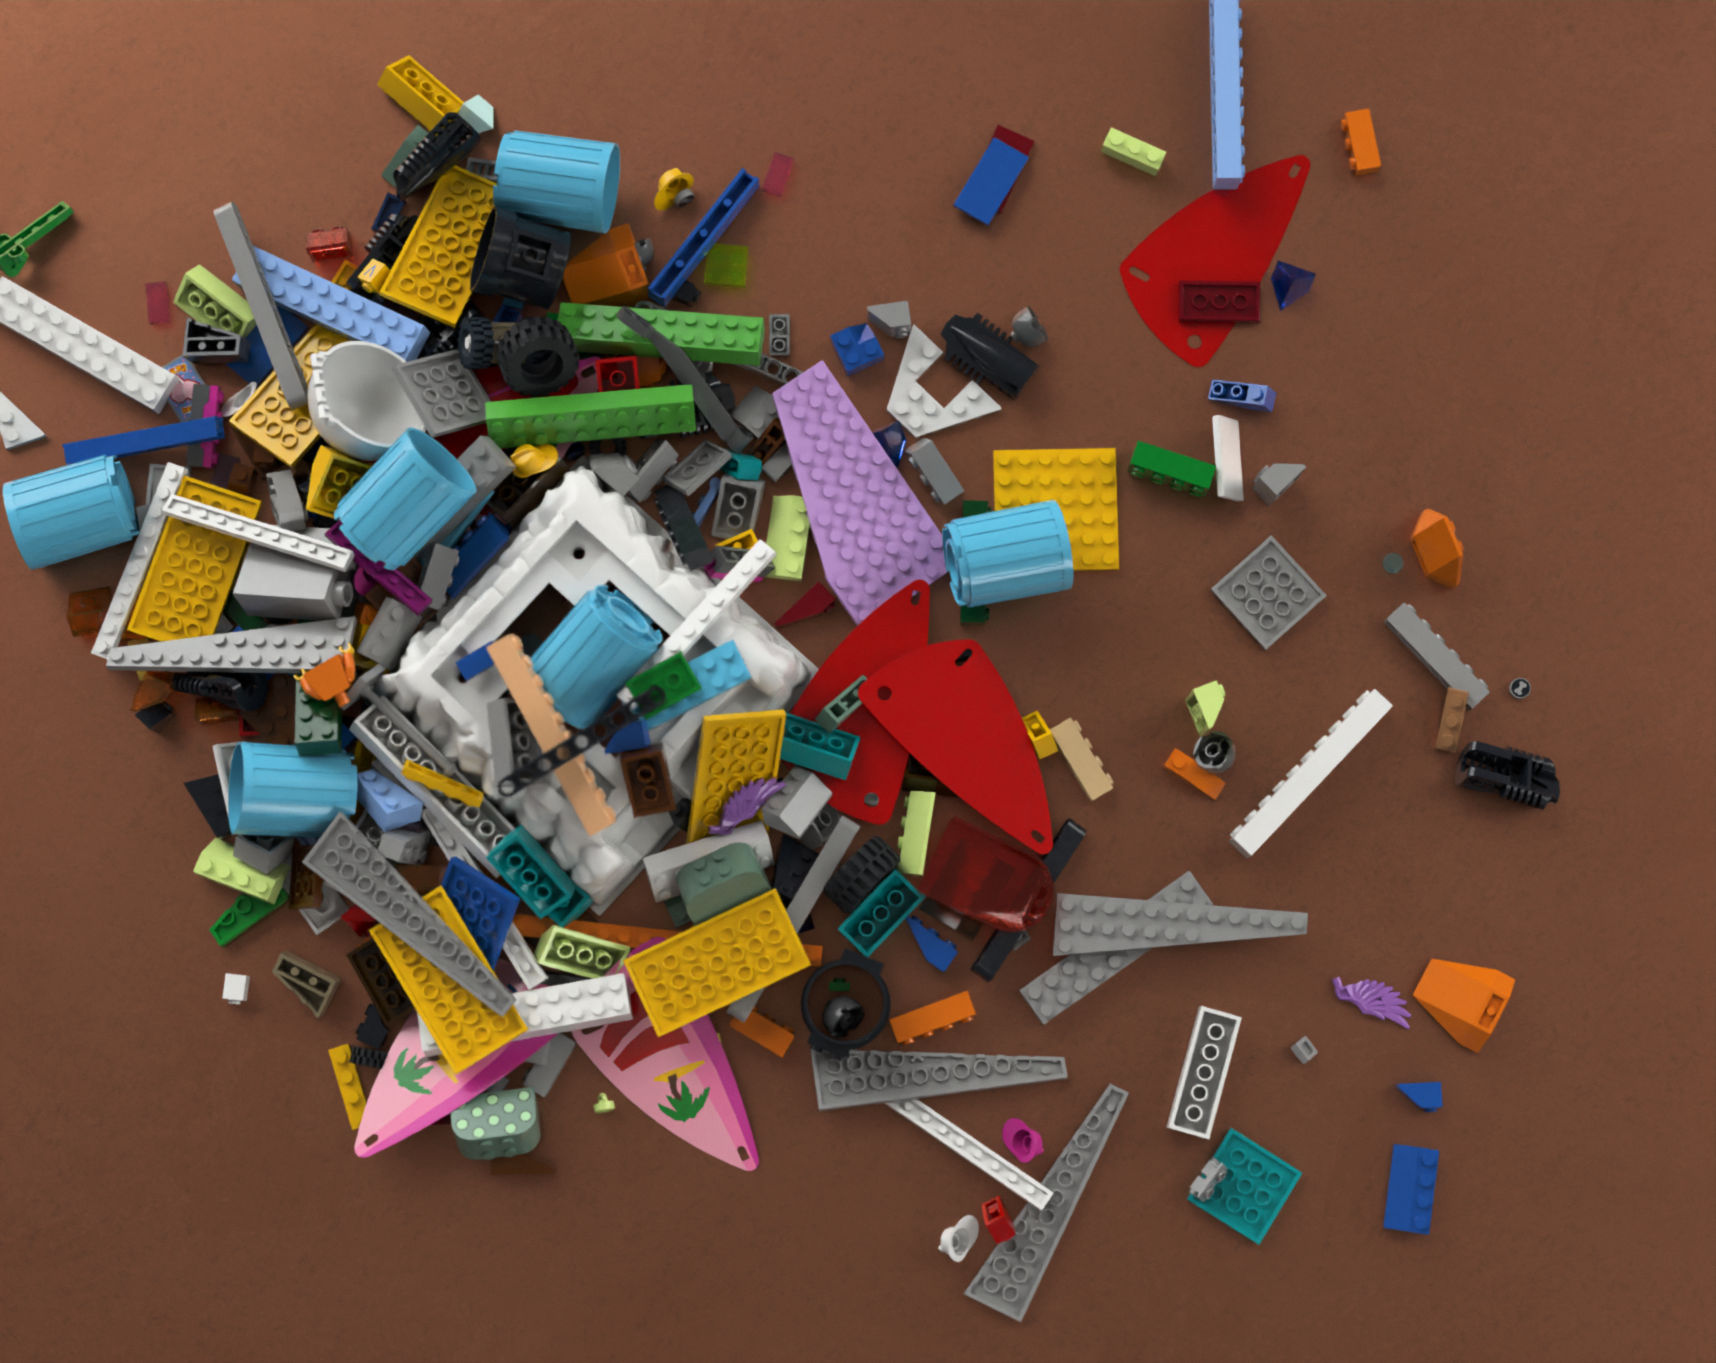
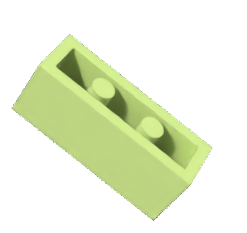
[1101,127,1166,176]

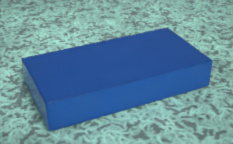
[455,641,495,681]

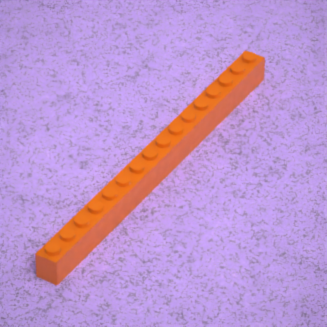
[513,914,823,968]

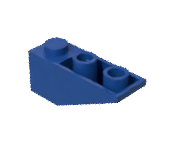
[1208,379,1277,412]
[906,915,958,973]

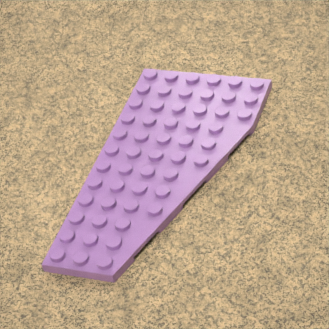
[771,360,947,626]

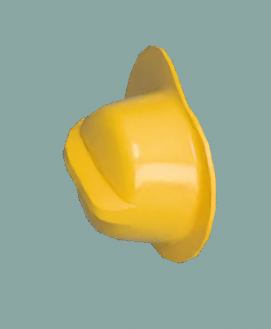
[654,168,694,211]
[510,444,558,478]

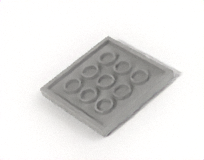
[392,349,491,438]
[1210,535,1327,650]

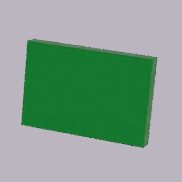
[625,651,702,720]

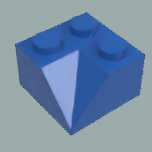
[830,323,884,377]

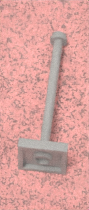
[341,664,458,778]

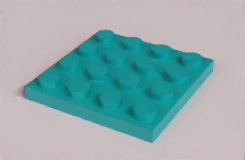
[1187,1128,1302,1245]

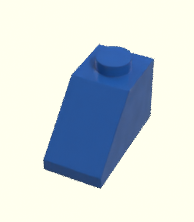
[604,718,651,754]
[1396,1082,1443,1112]

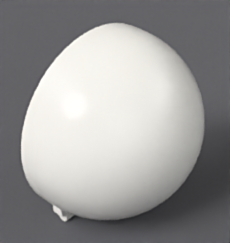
[308,341,427,461]

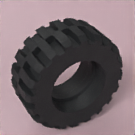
[496,317,579,397]
[824,836,901,914]

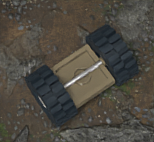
[457,317,553,369]

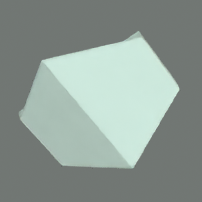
[454,95,494,133]

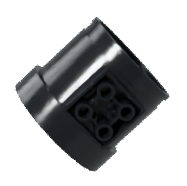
[470,206,571,310]
[801,948,891,1061]

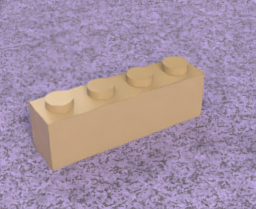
[1050,717,1114,802]

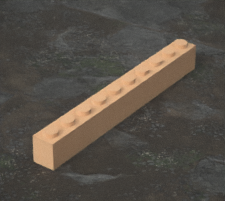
[486,633,617,837]

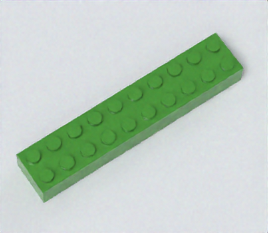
[558,302,765,366]
[485,384,696,448]

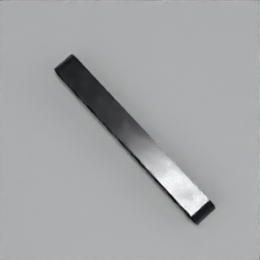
[497,687,666,798]
[971,818,1087,982]

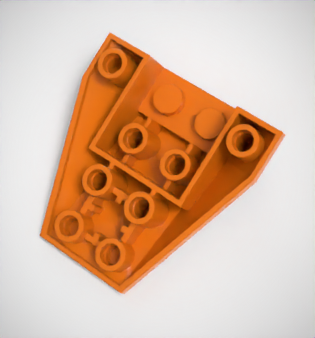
[562,223,653,306]
[1410,508,1464,589]
[1412,959,1515,1053]

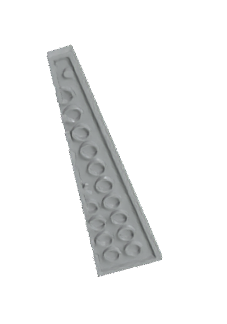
[106,616,357,673]
[302,811,517,1017]
[1053,893,1308,956]
[810,1049,1068,1111]
[963,1084,1129,1322]

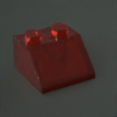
[306,226,353,262]

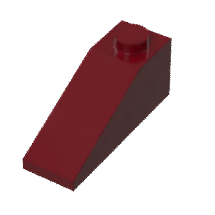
[774,581,836,629]

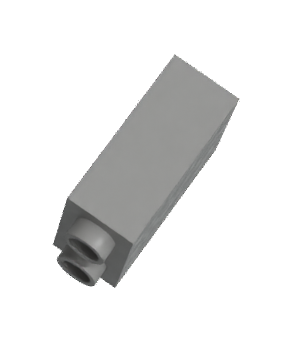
[233,525,359,621]

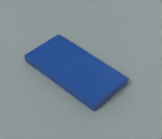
[953,137,1029,226]
[225,305,309,389]

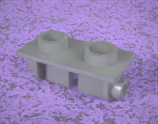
[1189,1158,1227,1202]

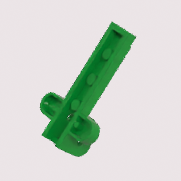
[0,201,74,277]

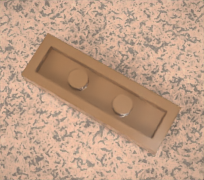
[1435,687,1469,752]

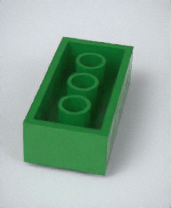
[1127,441,1216,497]

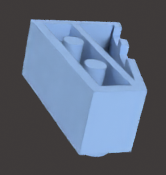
[357,769,423,832]

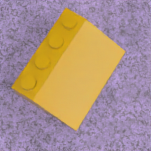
[306,445,375,521]

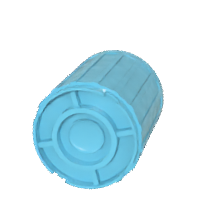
[493,130,620,233]
[334,427,477,570]
[3,454,140,570]
[942,500,1073,608]
[531,585,662,729]
[228,742,357,837]

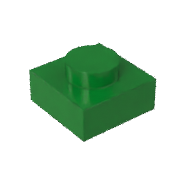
[829,978,850,992]

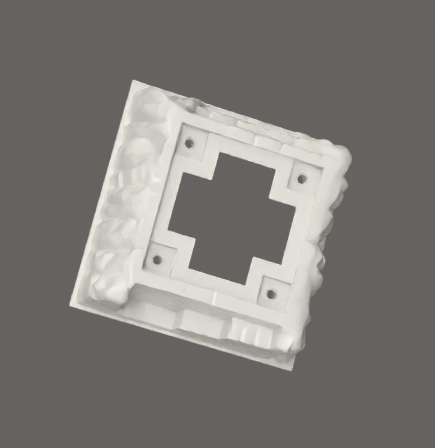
[362,456,819,916]

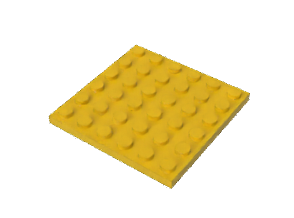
[993,448,1119,571]

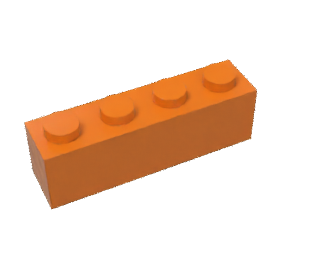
[889,991,976,1046]

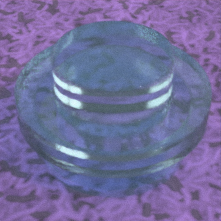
[1383,553,1403,573]

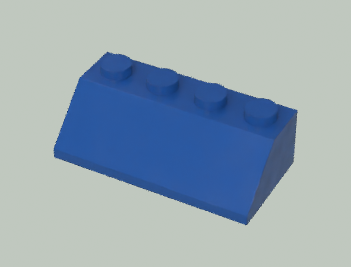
[446,512,509,599]
[1383,1144,1439,1235]

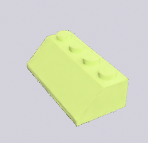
[173,264,257,338]
[766,495,810,582]
[1185,680,1226,737]
[895,791,935,878]
[193,838,290,905]
[534,925,631,979]

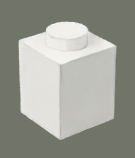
[222,973,250,1005]

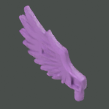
[708,777,786,835]
[1332,977,1411,1029]

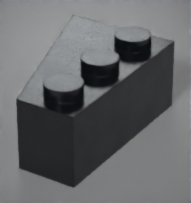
[182,318,251,364]
[184,774,237,840]
[771,834,819,910]

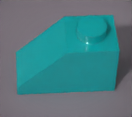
[720,449,762,481]

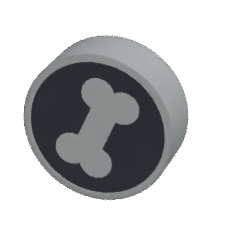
[674,189,695,207]
[1509,678,1531,699]

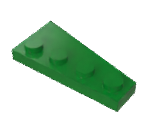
[209,887,289,947]

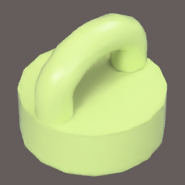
[593,1093,615,1114]

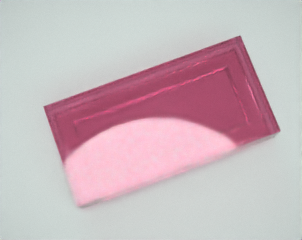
[762,152,794,197]
[145,281,170,324]

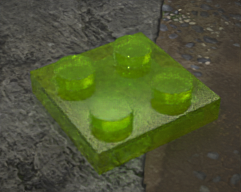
[704,243,749,288]

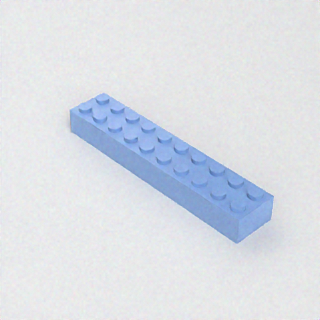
[1209,0,1245,190]
[232,246,430,362]

